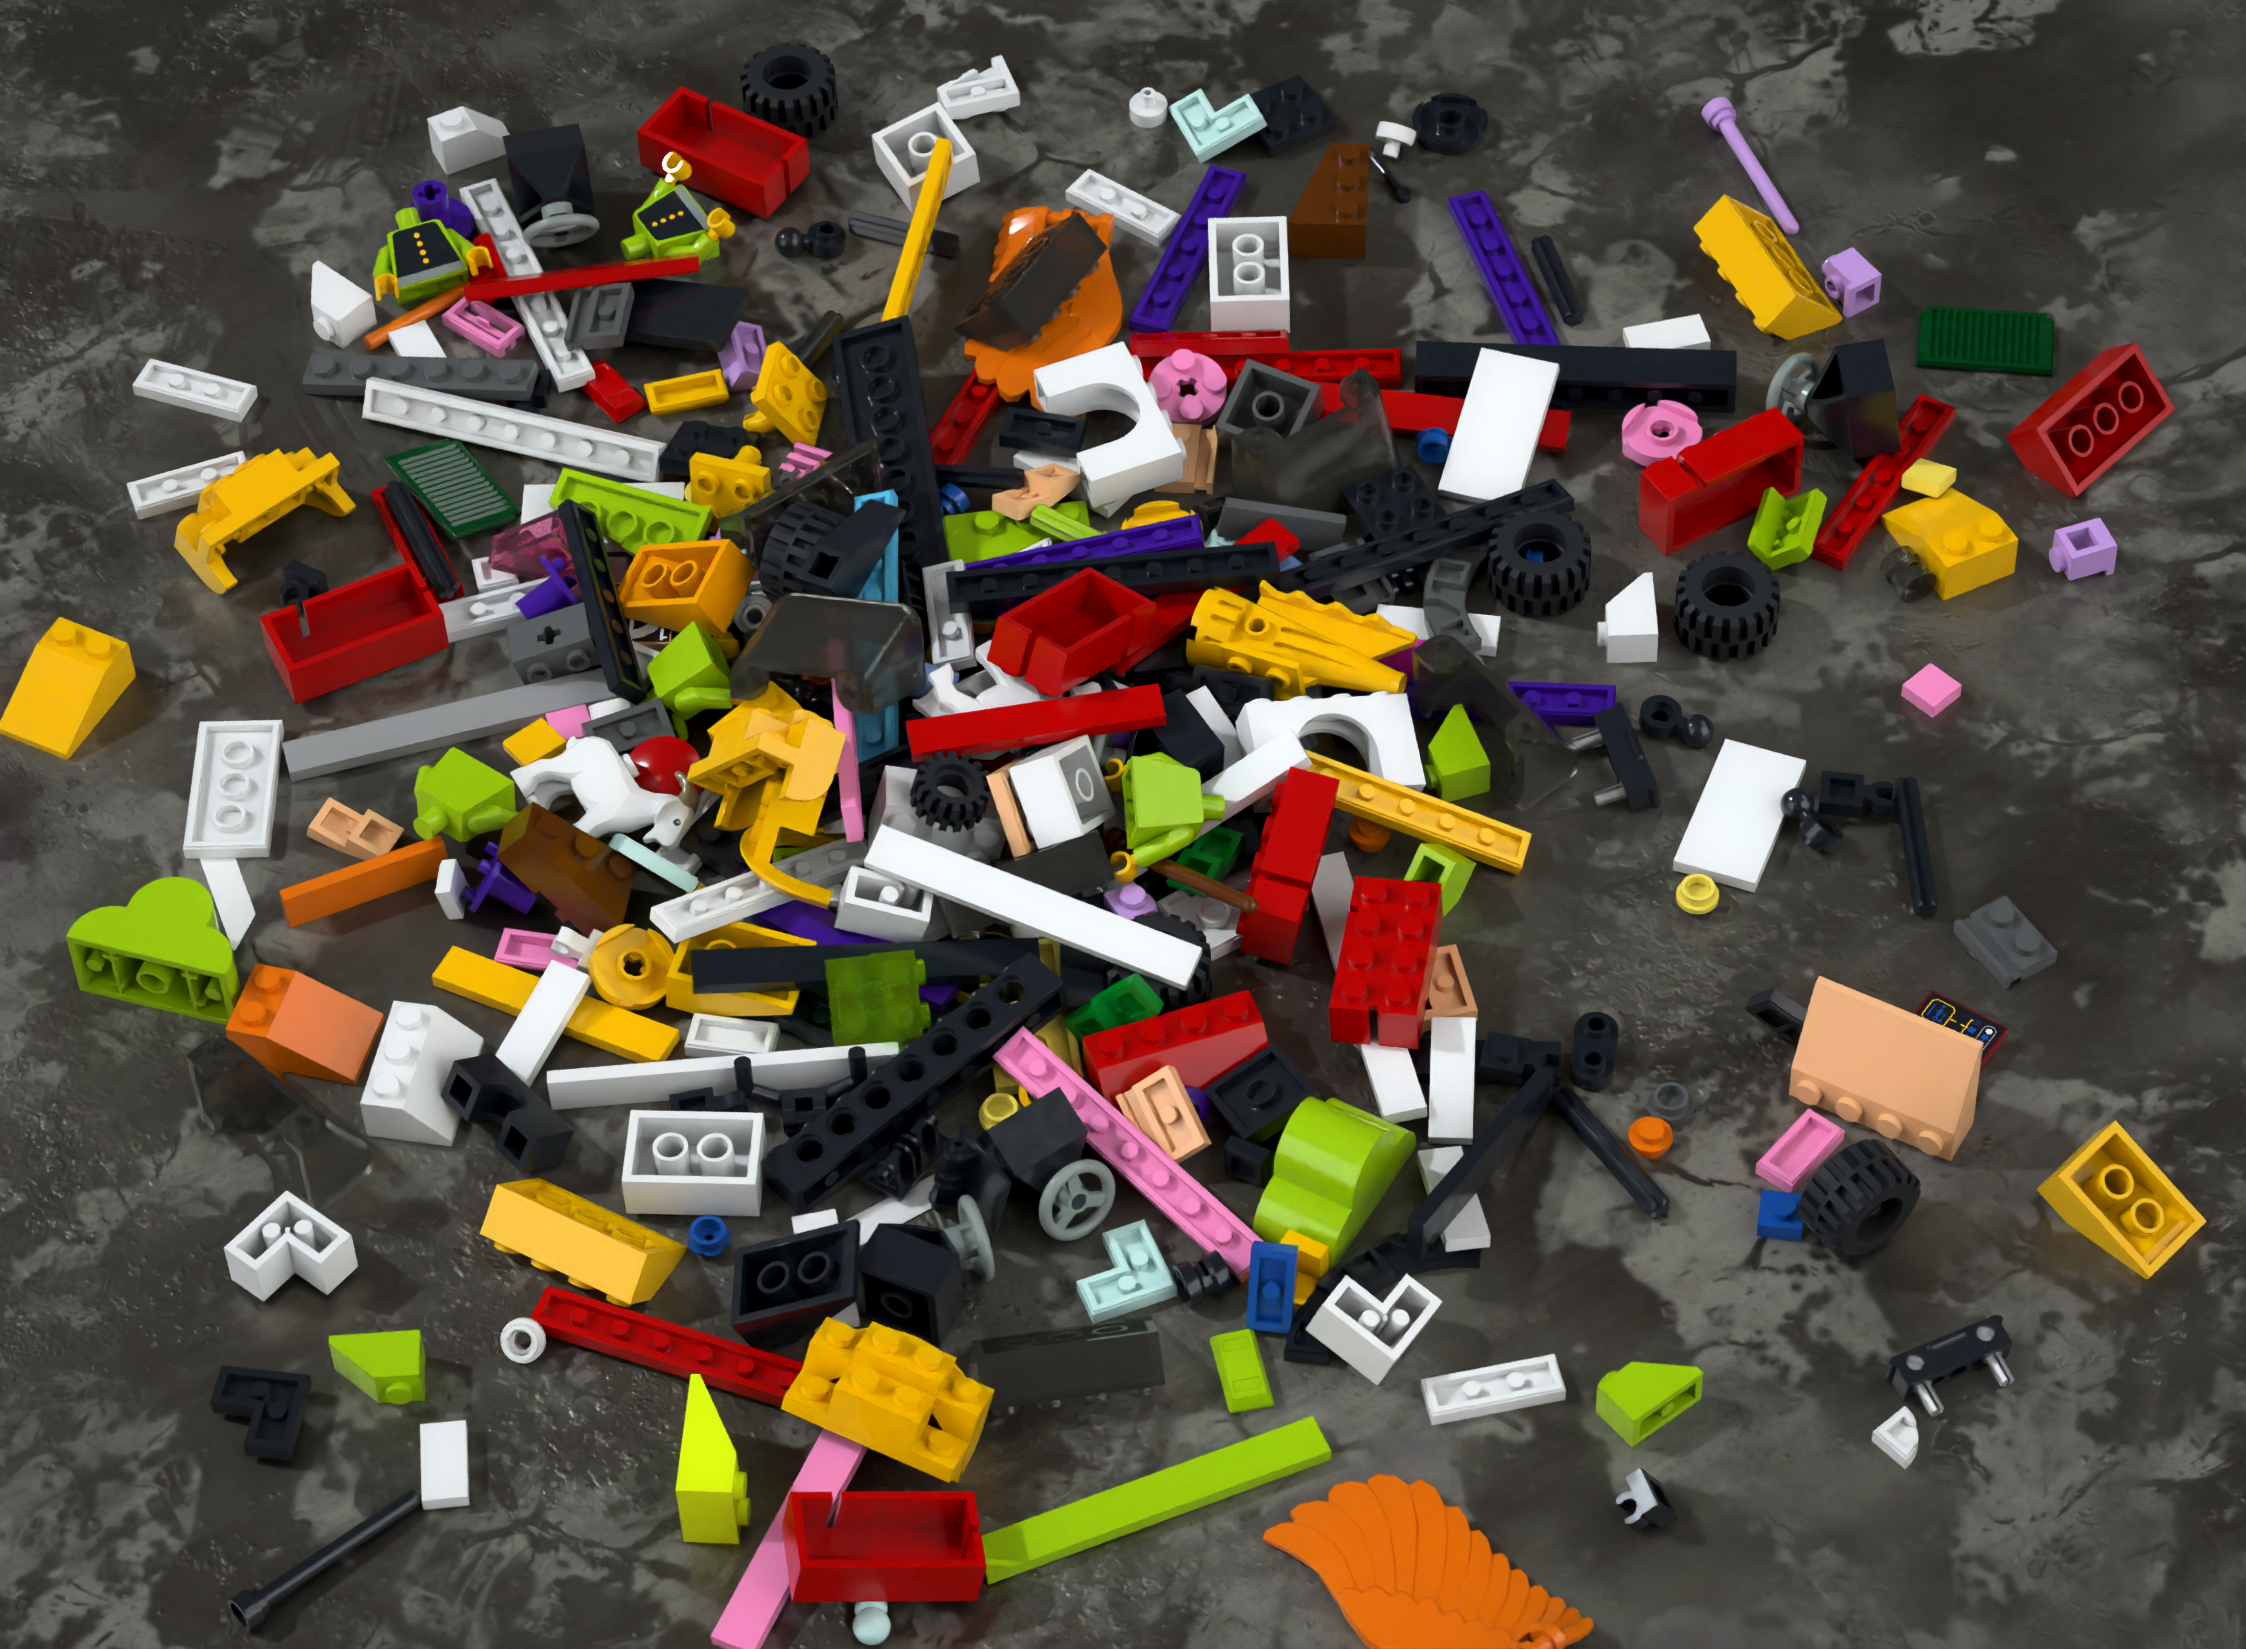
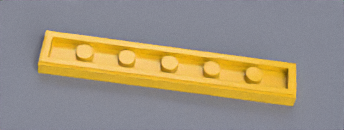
[881,137,954,322]
[1305,749,1532,875]
[431,946,680,1063]

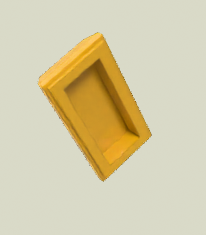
[644,369,729,417]

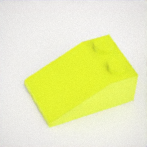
[675,1374,751,1544]

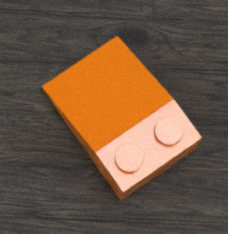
[225,963,384,1086]

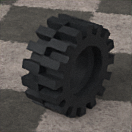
[910,751,991,833]

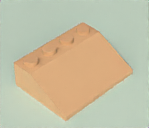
[1789,976,1984,1161]

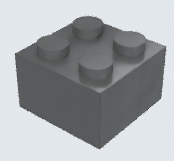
[1215,358,1324,474]

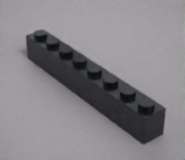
[1415,341,1737,413]

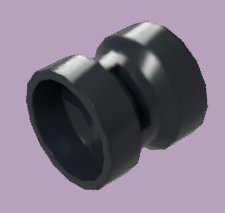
[1173,1250,1232,1308]

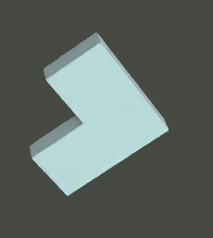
[1168,88,1267,163]
[608,832,699,893]
[1076,1219,1177,1324]

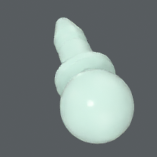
[853,1602,891,1645]

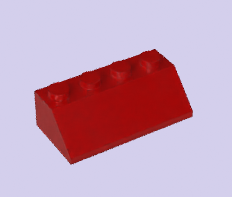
[2006,342,2175,498]
[1083,989,1269,1116]

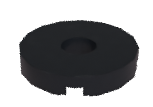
[1412,93,1488,155]

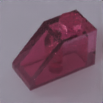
[488,509,576,579]

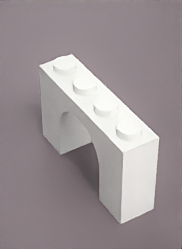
[1034,341,1187,508]
[1235,691,1426,813]

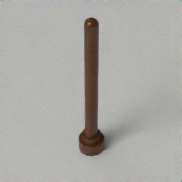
[1100,827,1258,914]

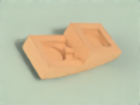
[992,463,1081,521]
[306,797,405,860]

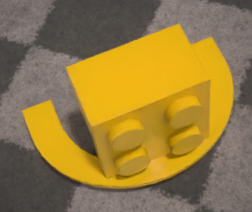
[740,766,846,909]

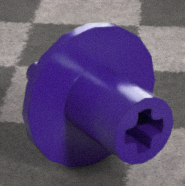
[397,180,474,240]
[515,555,584,620]
[460,840,540,915]

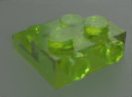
[825,949,931,1047]

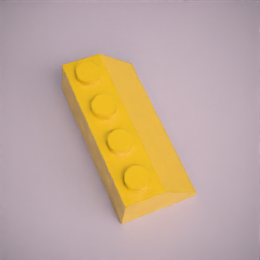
[1693,194,1843,340]
[480,1177,687,1307]

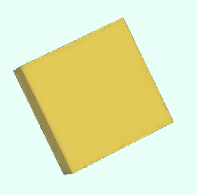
[1901,458,1957,498]

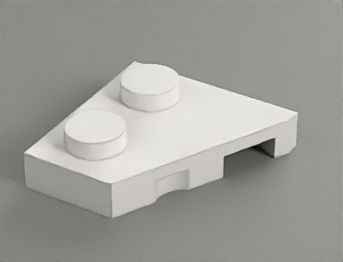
[937,55,1021,120]

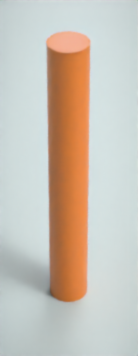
[363,283,465,351]

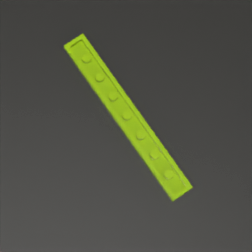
[982,1416,1331,1585]

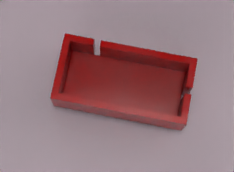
[637,86,810,219]
[1638,406,1804,556]
[260,561,449,705]
[987,567,1157,698]
[1235,766,1340,965]
[1329,876,1443,1050]
[782,1492,987,1602]

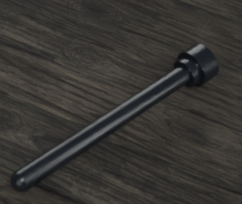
[228,1489,422,1631]

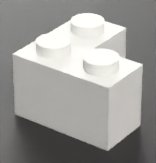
[834,866,934,942]
[224,1190,358,1302]
[1305,1273,1443,1386]

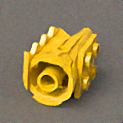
[1186,580,1418,701]

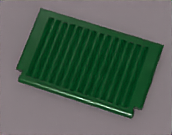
[1916,305,2055,376]
[383,438,522,541]

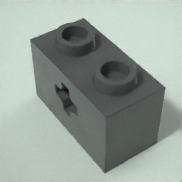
[507,602,601,685]

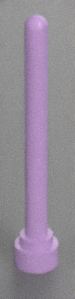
[1702,97,1799,235]

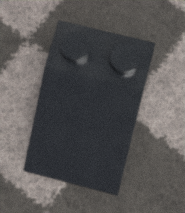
[731,1219,861,1350]

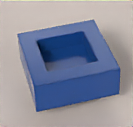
[1756,1189,1804,1241]

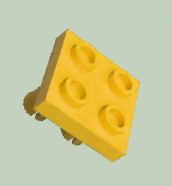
[743,341,829,447]
[689,445,773,533]

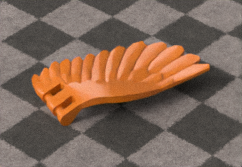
[964,206,1123,418]
[1263,1474,1594,1649]

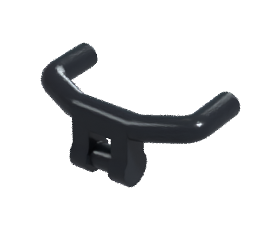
[733,1046,868,1134]

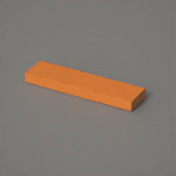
[279,835,448,928]

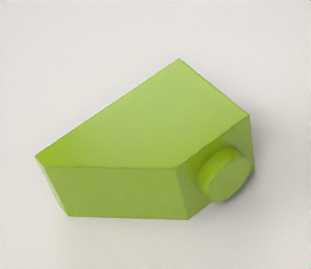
[1423,704,1490,802]
[1404,843,1477,918]
[329,1330,425,1405]
[1596,1362,1703,1447]

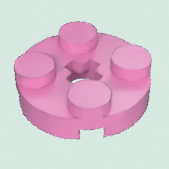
[1149,349,1227,427]
[1622,400,1702,467]

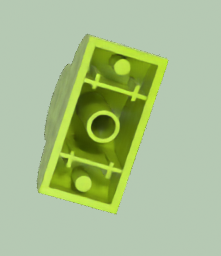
[66,877,242,1026]
[1252,1096,1416,1270]

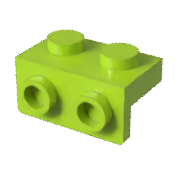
[1747,487,1828,571]

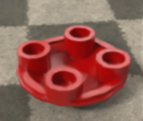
[629,735,701,796]

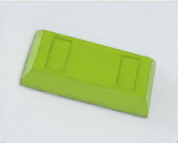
[1209,1329,1274,1414]

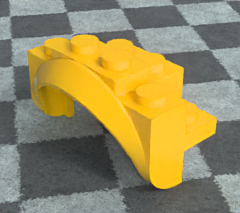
[174,447,356,595]
[686,708,846,831]
[781,1317,994,1483]

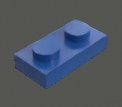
[1246,1240,1299,1334]

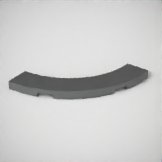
[1423,539,1491,663]

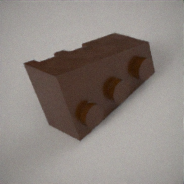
[1287,143,1370,259]
[496,801,638,938]

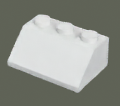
[360,1001,484,1146]

